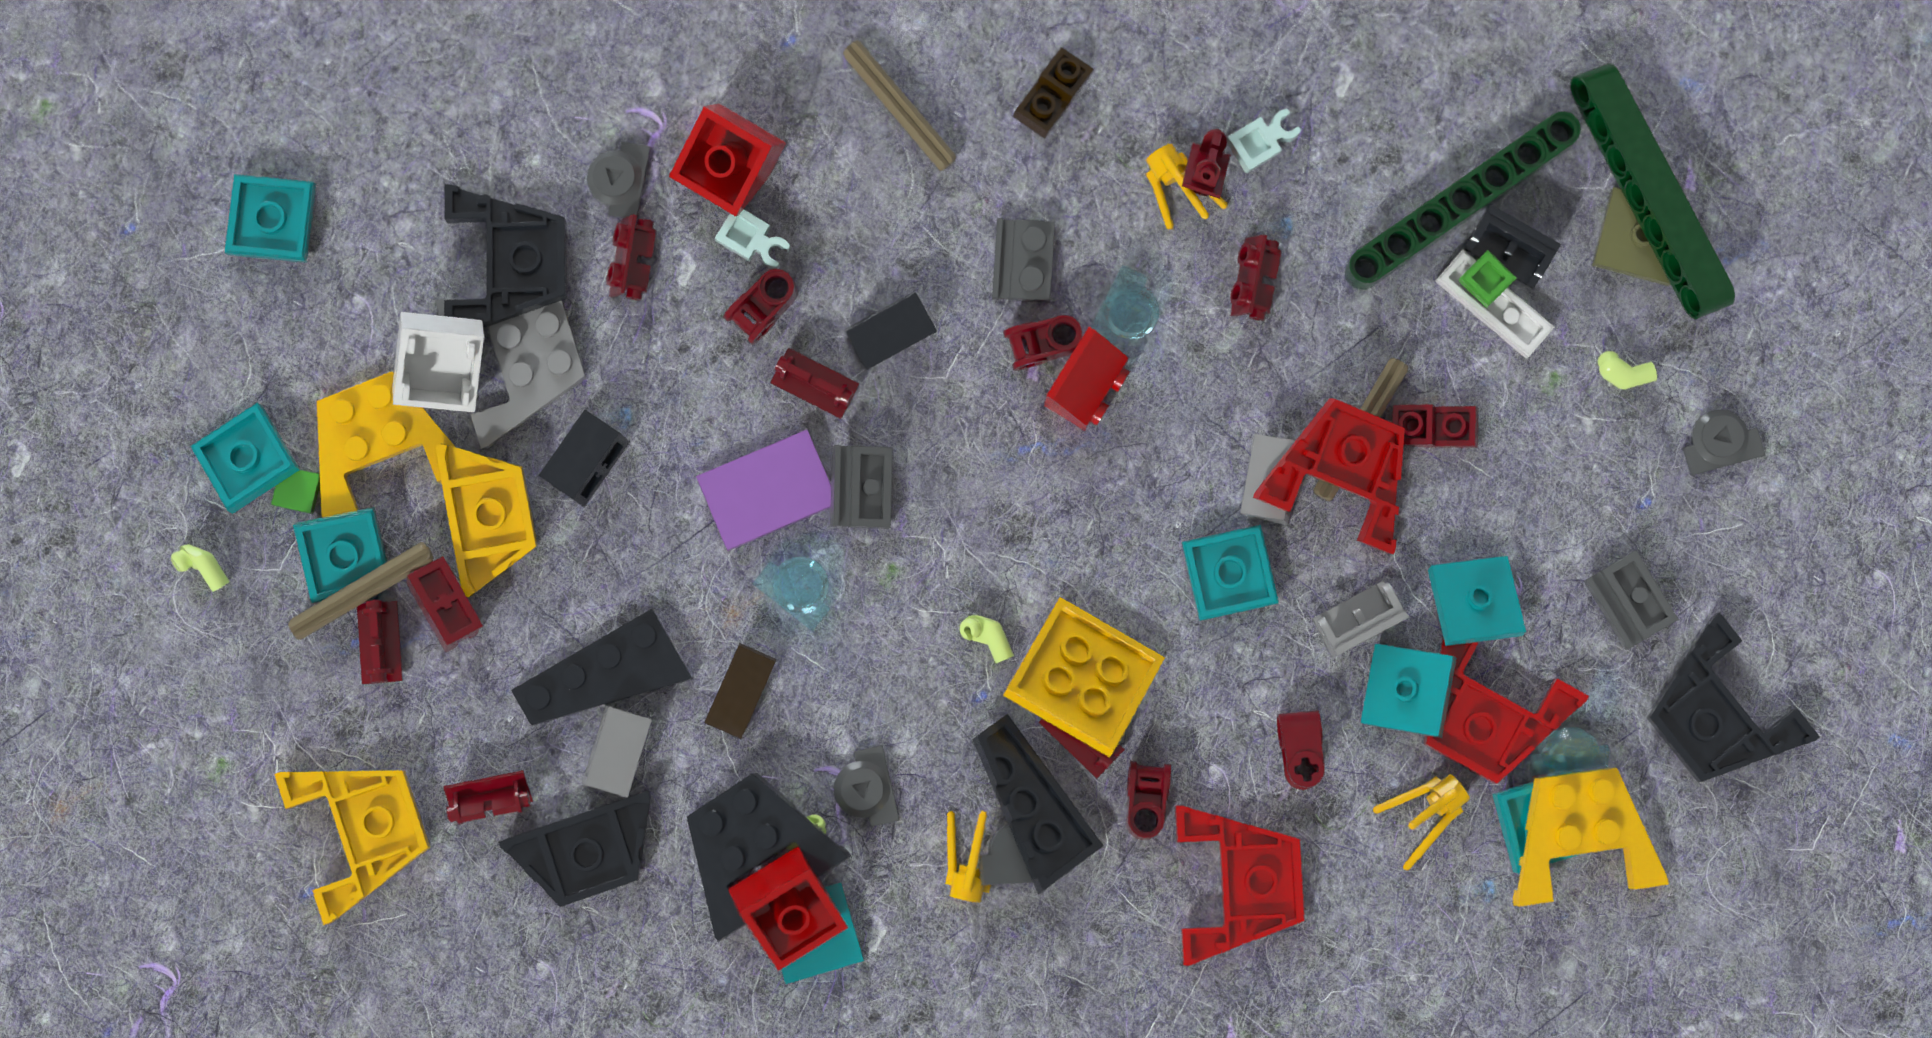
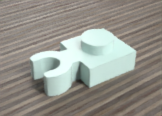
[1227,109,1301,174]
[715,209,791,269]

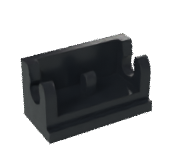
[1463,205,1561,289]
[843,292,937,370]
[538,410,630,508]

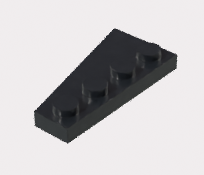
[972,714,1104,894]

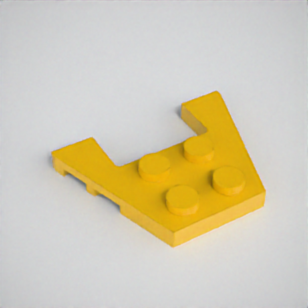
[317,371,456,517]
[1513,768,1669,907]
[274,770,431,925]

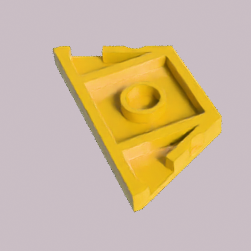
[434,443,538,597]

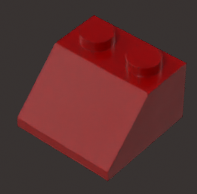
[668,103,786,216]
[1044,326,1130,431]
[728,846,848,971]

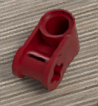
[723,269,798,345]
[1003,315,1082,371]
[1277,710,1325,790]
[1126,760,1171,840]

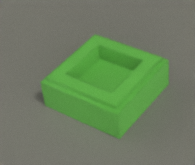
[1458,250,1516,308]
[271,470,320,514]

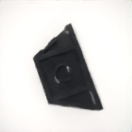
[499,790,651,907]

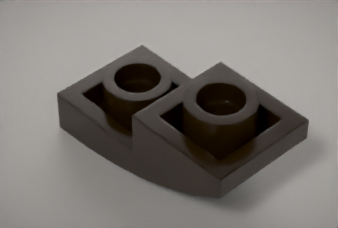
[1013,47,1094,139]
[704,643,776,739]

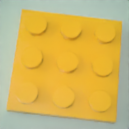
[1003,597,1165,757]

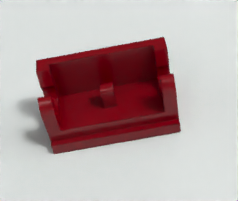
[406,556,483,653]

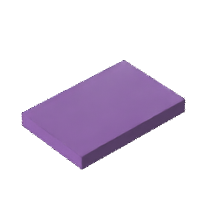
[696,430,831,551]

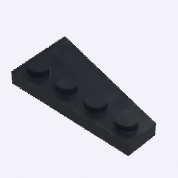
[511,609,693,726]

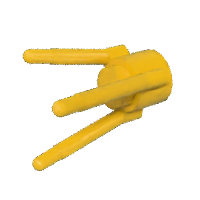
[1145,143,1228,230]
[1373,774,1470,871]
[945,811,991,903]

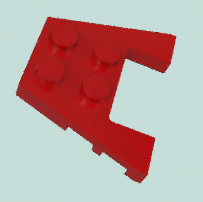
[1253,398,1405,555]
[1424,637,1589,784]
[1175,805,1305,966]

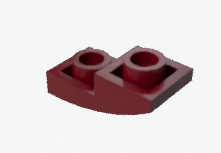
[1393,404,1479,448]

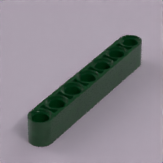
[1570,63,1735,319]
[1345,111,1581,290]

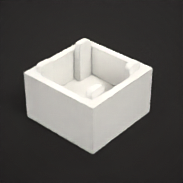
[392,312,484,412]

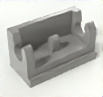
[1240,434,1296,525]
[1312,580,1409,658]
[581,706,652,798]

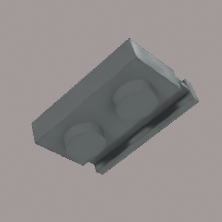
[992,218,1055,303]
[830,445,893,529]
[1584,550,1679,650]

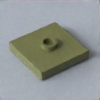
[1591,187,1671,286]

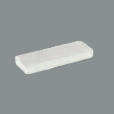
[1435,250,1554,359]

